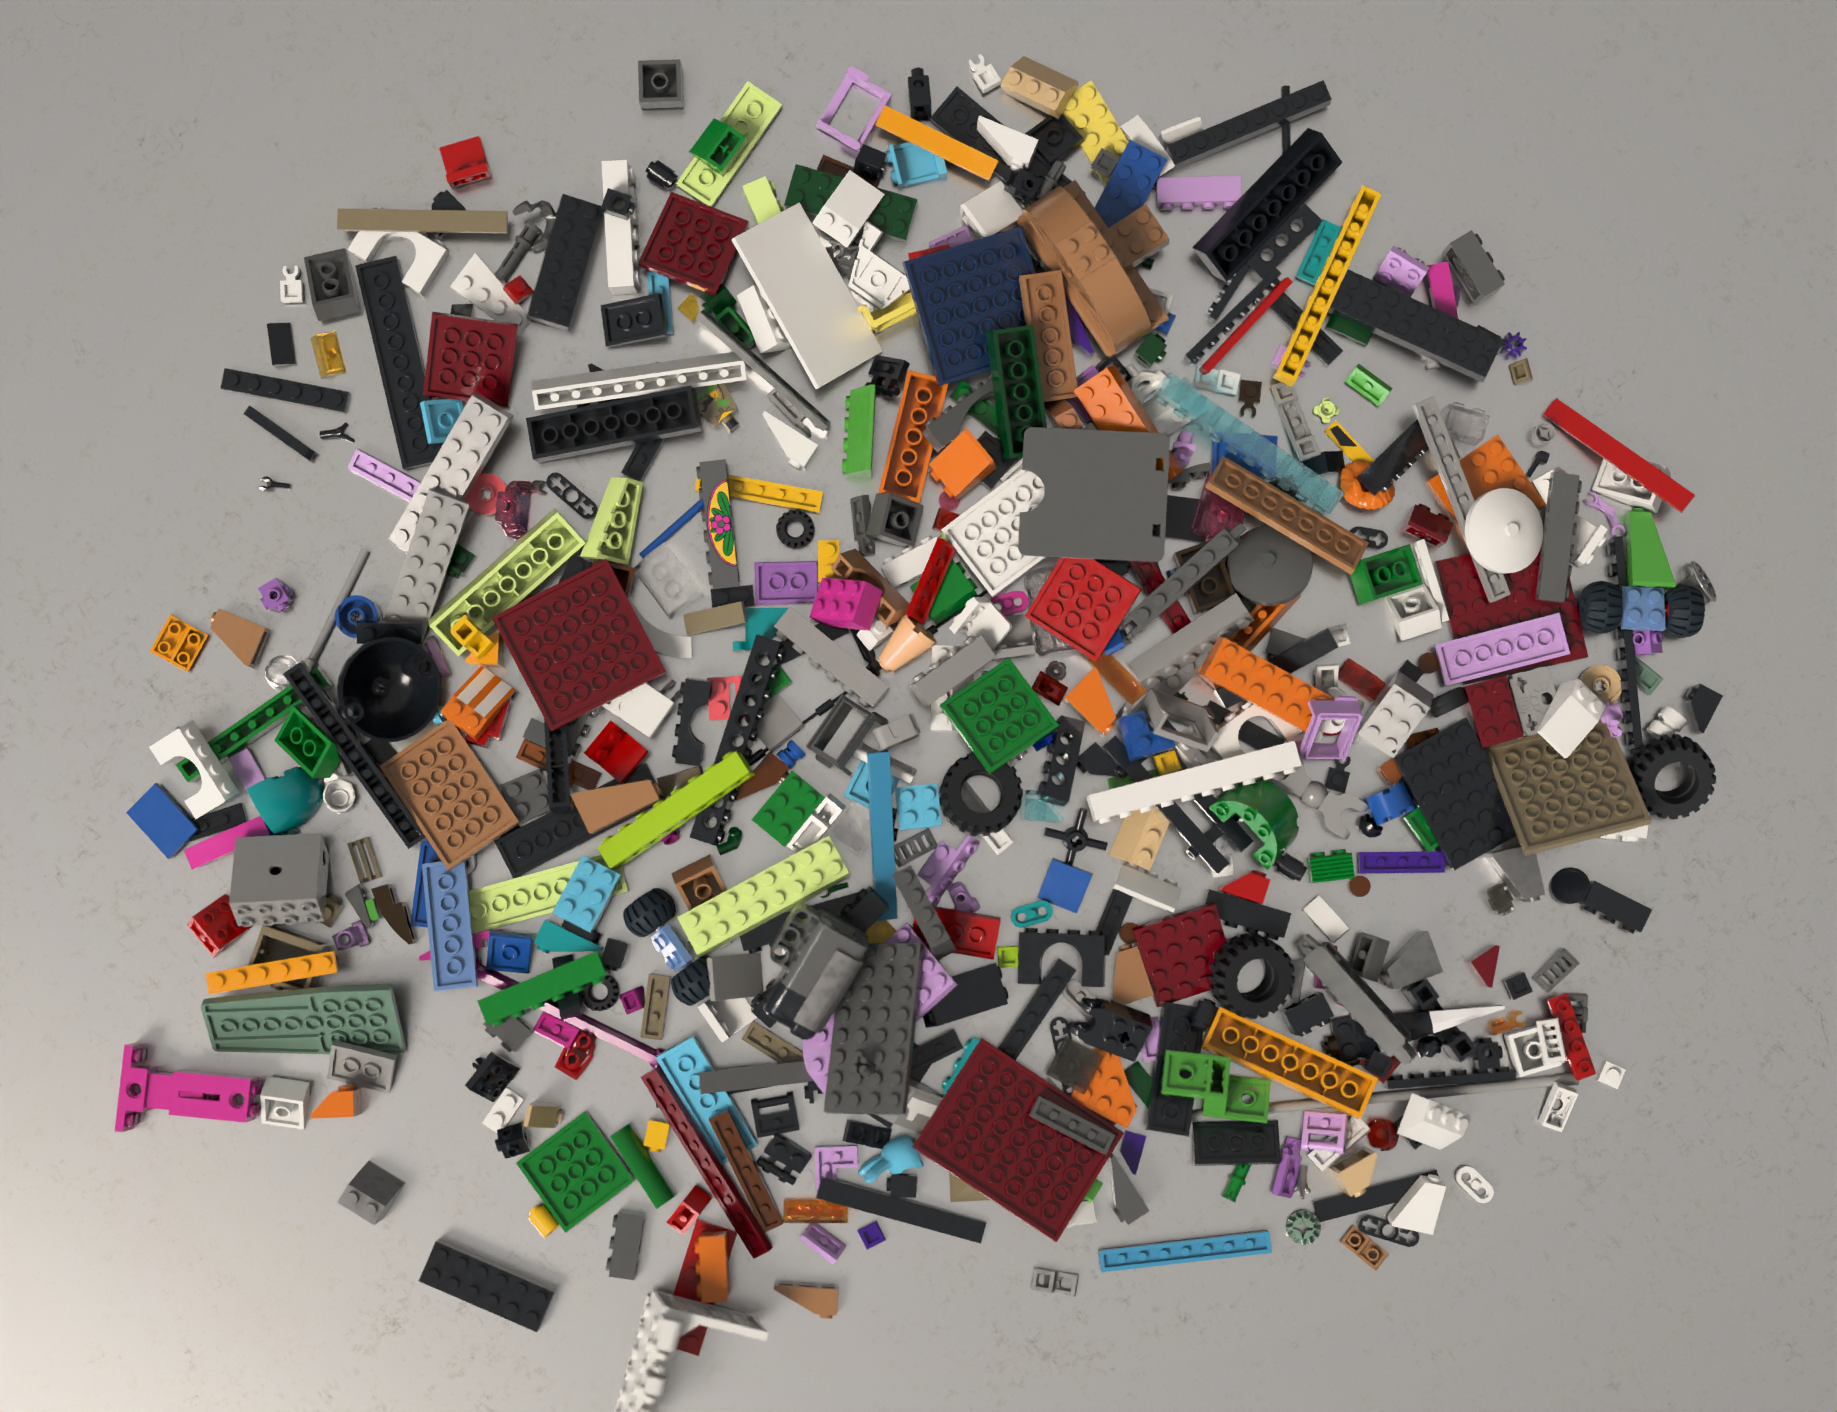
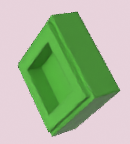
[365,898,383,921]

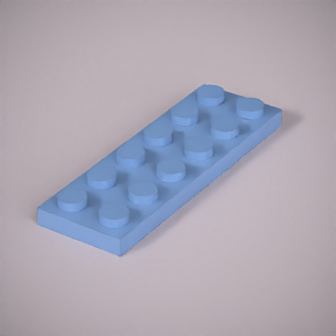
[422,860,478,992]

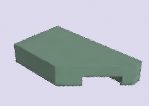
[1634,655,1663,695]

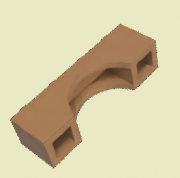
[831,548,909,626]

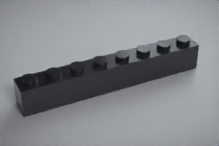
[1166,80,1332,170]
[751,886,889,1028]

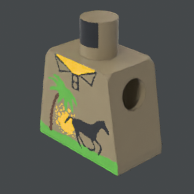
[697,383,739,432]

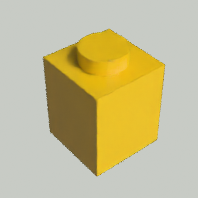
[643,1118,671,1152]

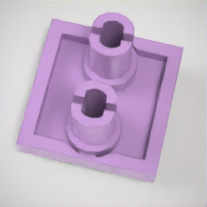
[1373,246,1430,297]

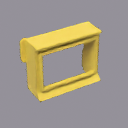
[858,292,917,335]

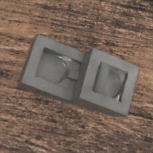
[1031,1268,1079,1297]

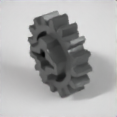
[826,237,862,279]

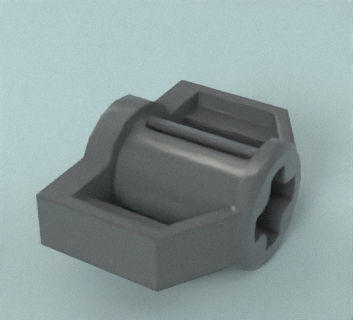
[1567,993,1588,1033]

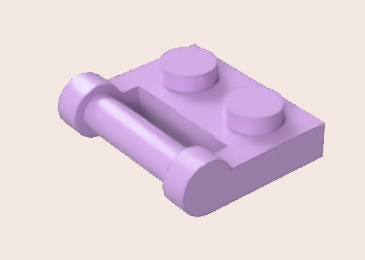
[1301,1111,1348,1154]

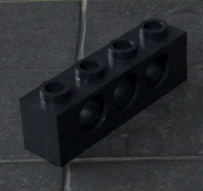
[1245,203,1322,282]
[1038,715,1085,807]

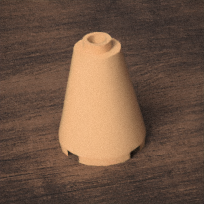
[879,615,937,671]

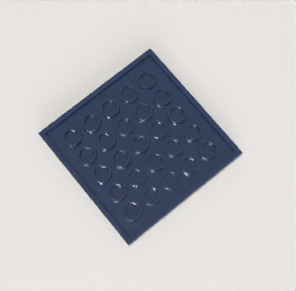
[902,226,1035,386]

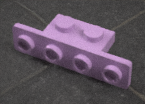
[917,834,980,906]

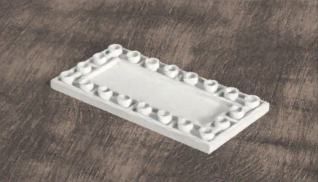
[731,202,883,389]

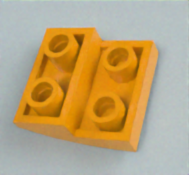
[149,614,208,672]

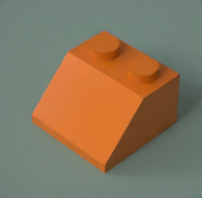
[311,1084,362,1119]

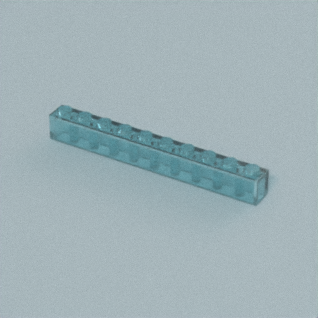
[1153,372,1345,515]

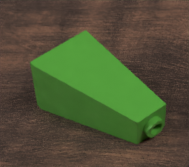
[1624,508,1676,591]

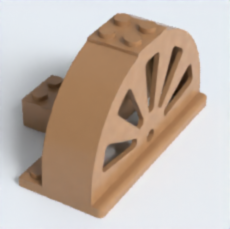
[1017,180,1169,358]

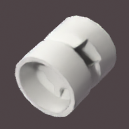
[1647,706,1687,740]

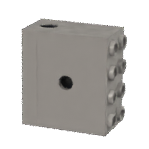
[229,833,329,927]

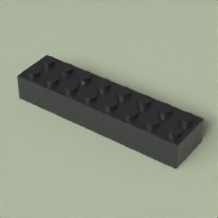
[1192,128,1343,282]
[1329,269,1504,382]
[526,386,702,463]

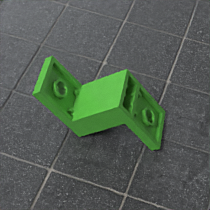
[1161,1050,1271,1123]

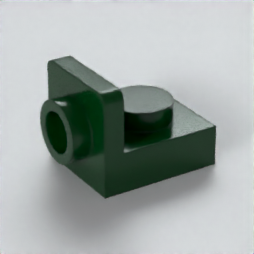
[447,544,476,577]

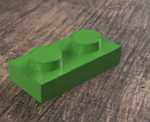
[1345,363,1393,406]

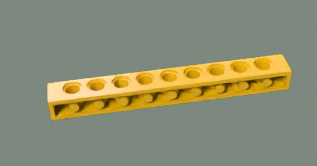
[1273,185,1382,387]

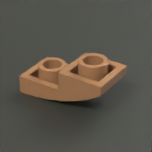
[1341,1225,1389,1271]

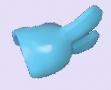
[858,1135,924,1183]

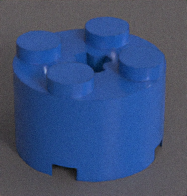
[335,595,382,639]
[1366,782,1416,826]

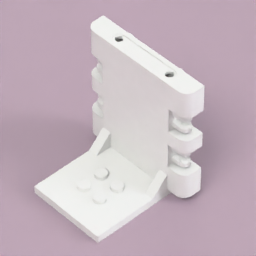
[614,1290,768,1412]

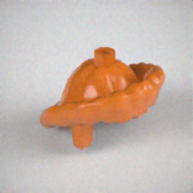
[1340,460,1395,510]

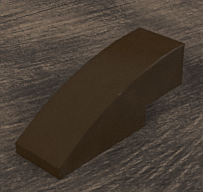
[371,884,416,945]

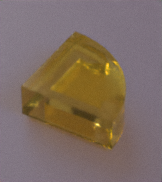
[677,293,699,323]

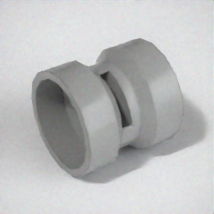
[1531,422,1556,446]

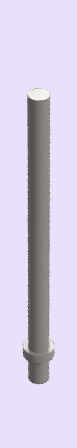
[304,548,369,671]

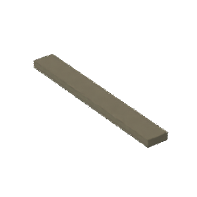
[337,209,508,233]

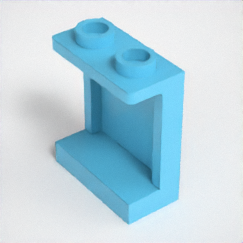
[885,142,947,189]

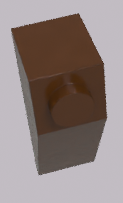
[731,752,790,803]

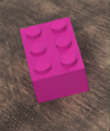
[810,578,883,631]

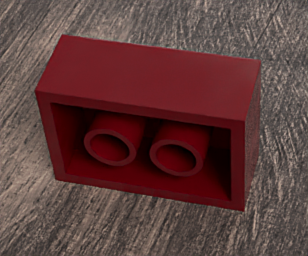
[1462,675,1523,748]

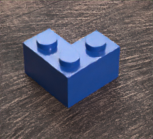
[1118,711,1176,761]

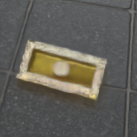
[311,332,346,378]

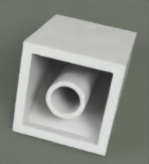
[960,181,1025,239]

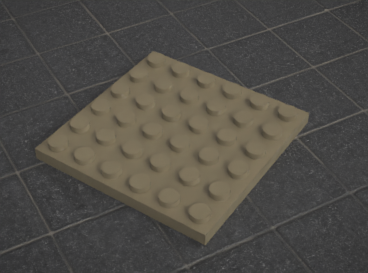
[1484,719,1651,856]

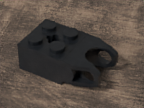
[1068,998,1153,1062]

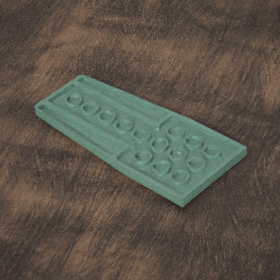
[201,984,406,1054]

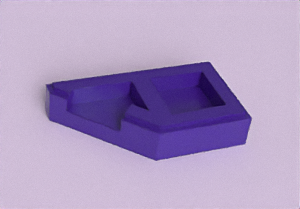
[1120,1130,1146,1175]

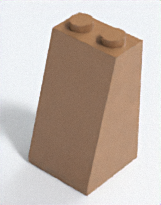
[571,780,664,834]

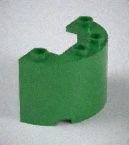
[1209,779,1299,870]

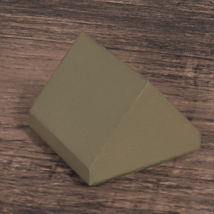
[1509,358,1533,385]

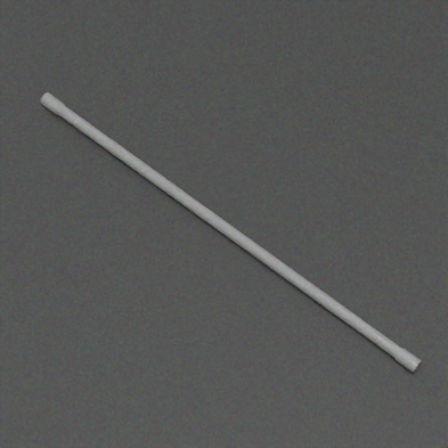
[1191,1072,1579,1121]

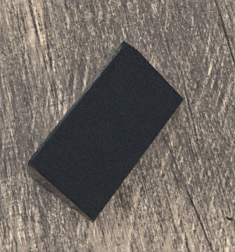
[267,323,296,367]

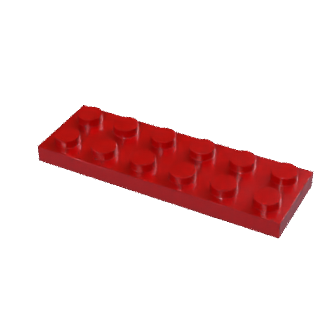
[673,1219,737,1356]

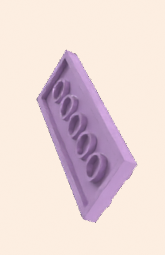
[1434,613,1570,686]

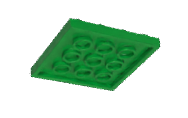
[940,657,1059,775]
[516,1111,635,1233]

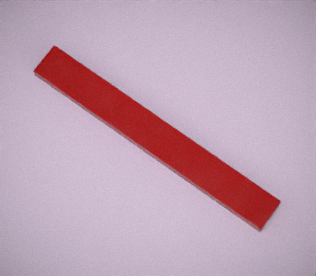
[1543,398,1695,513]

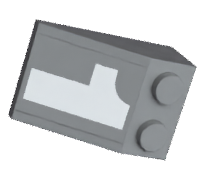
[876,1078,944,1133]

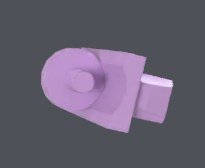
[1171,431,1196,467]

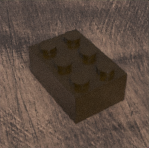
[1173,539,1235,614]

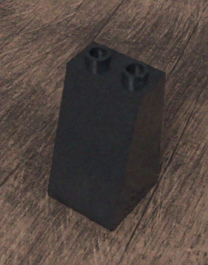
[922,963,1009,1028]

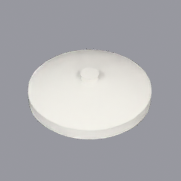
[1465,488,1543,574]

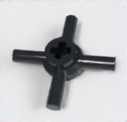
[1044,808,1108,865]

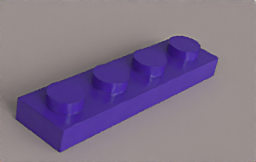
[1358,851,1445,874]

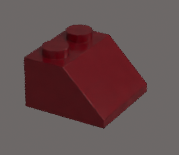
[1401,504,1453,548]

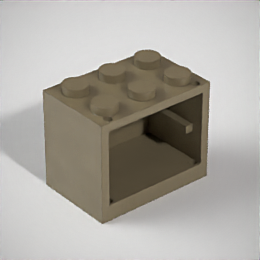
[248,925,331,991]

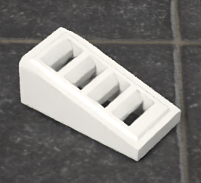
[1536,1018,1566,1066]

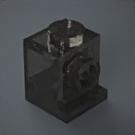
[1483,882,1514,916]

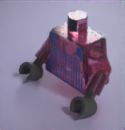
[495,480,546,540]

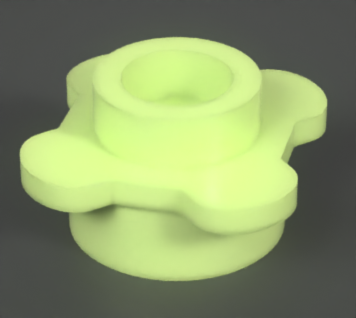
[1313,398,1339,423]

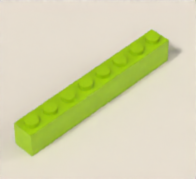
[597,751,755,870]

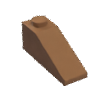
[774,1283,839,1319]

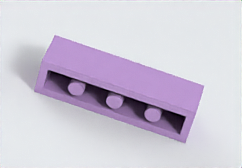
[1155,176,1242,210]

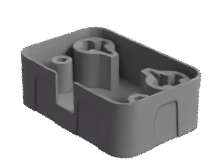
[1507,667,1556,737]
[873,713,921,751]

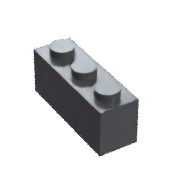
[606,1210,645,1280]

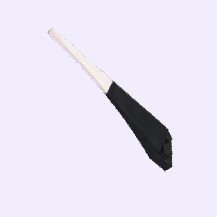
[1330,1005,1505,1062]

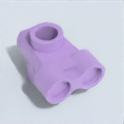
[1600,702,1624,738]
[948,882,981,912]
[332,920,369,951]

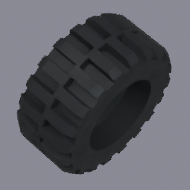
[1629,734,1716,820]
[939,753,1023,836]
[1208,933,1295,1019]

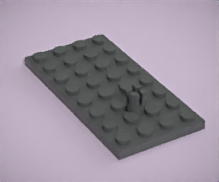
[824,943,924,1115]

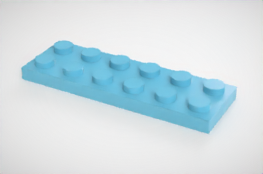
[656,1035,758,1165]

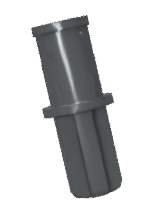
[1037,161,1066,199]

